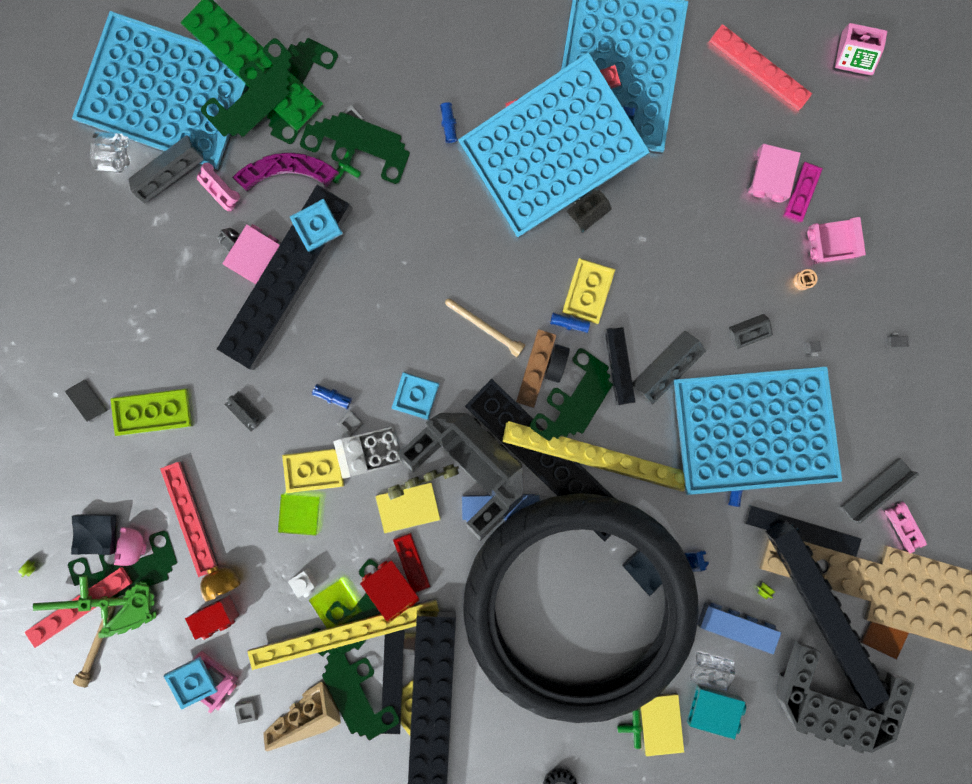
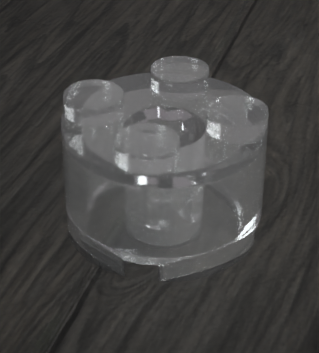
[90,132,130,173]

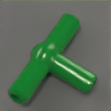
[332,150,361,184]
[617,709,642,749]

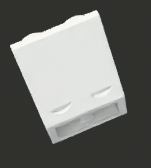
[333,426,403,478]

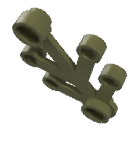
[387,464,459,500]

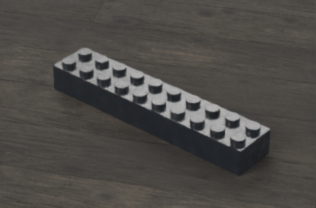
[217,184,353,370]
[465,378,616,542]
[765,520,890,709]
[408,610,456,784]

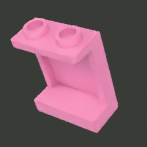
[748,144,801,203]
[807,217,866,264]
[222,224,280,284]
[193,651,238,713]

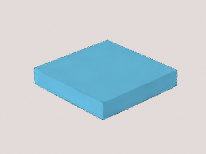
[290,199,343,252]
[392,372,440,420]
[164,656,218,710]

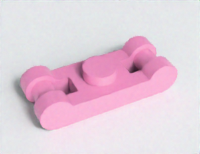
[197,163,240,211]
[885,501,927,554]

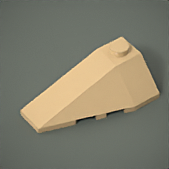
[263,682,341,752]

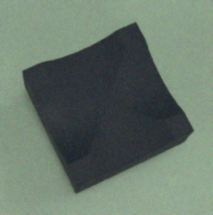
[71,514,116,555]
[622,550,662,597]

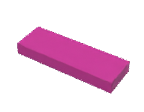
[783,162,823,222]

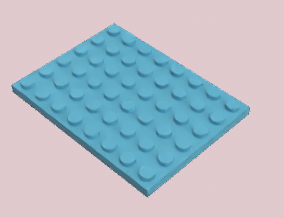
[561,0,688,153]
[72,11,247,170]
[458,52,650,238]
[674,367,842,495]

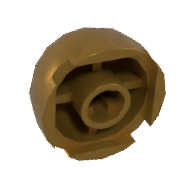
[200,566,241,602]

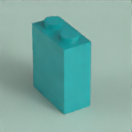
[687,685,746,740]

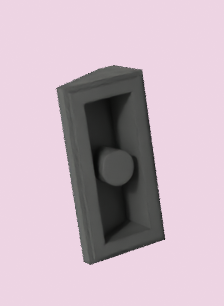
[729,314,773,349]
[65,380,107,422]

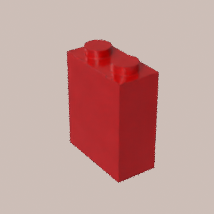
[360,560,420,624]

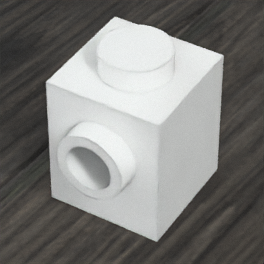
[288,568,318,598]

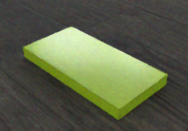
[110,389,192,436]

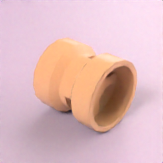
[793,269,817,290]

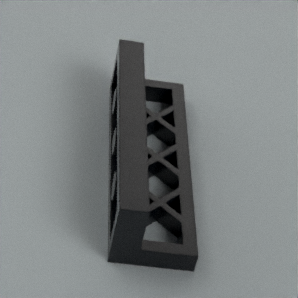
[604,327,635,405]

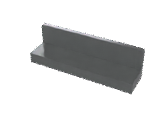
[128,135,204,204]
[633,331,706,405]
[840,458,919,523]

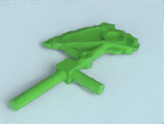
[33,575,156,638]

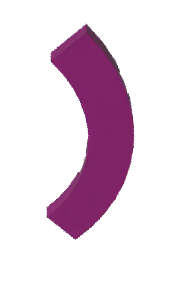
[232,153,339,191]

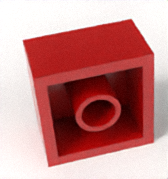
[185,595,239,640]

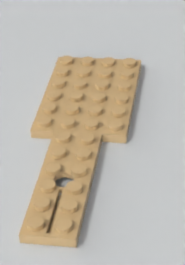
[760,538,972,651]

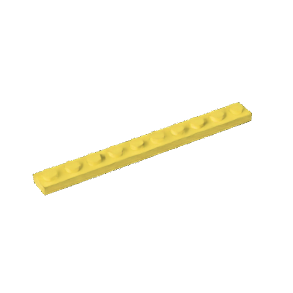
[502,421,685,492]
[247,599,439,670]

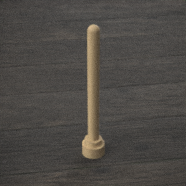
[445,299,525,357]
[73,597,116,687]

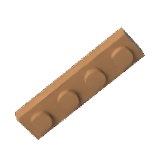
[516,329,556,408]

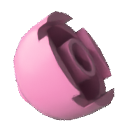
[114,527,147,566]

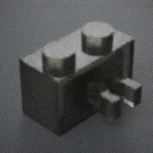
[567,187,612,233]

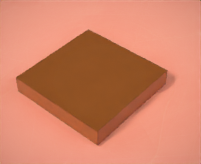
[860,621,909,660]

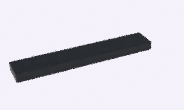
[745,505,862,557]
[381,630,404,734]

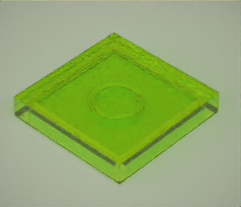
[278,494,320,536]
[309,578,362,628]

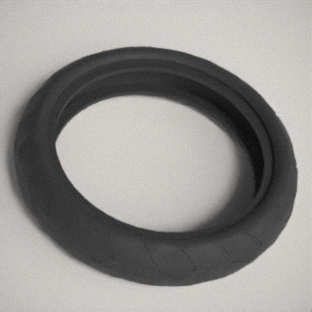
[463,493,699,723]

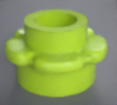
[18,559,36,577]
[757,582,775,600]

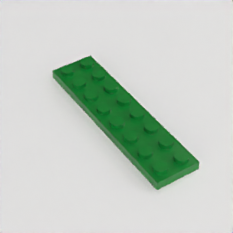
[180,0,323,132]

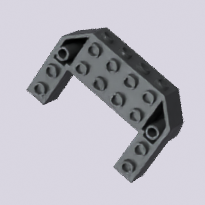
[398,413,523,541]
[776,641,915,753]

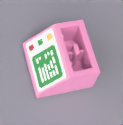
[835,23,888,76]

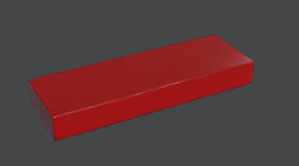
[393,533,431,593]

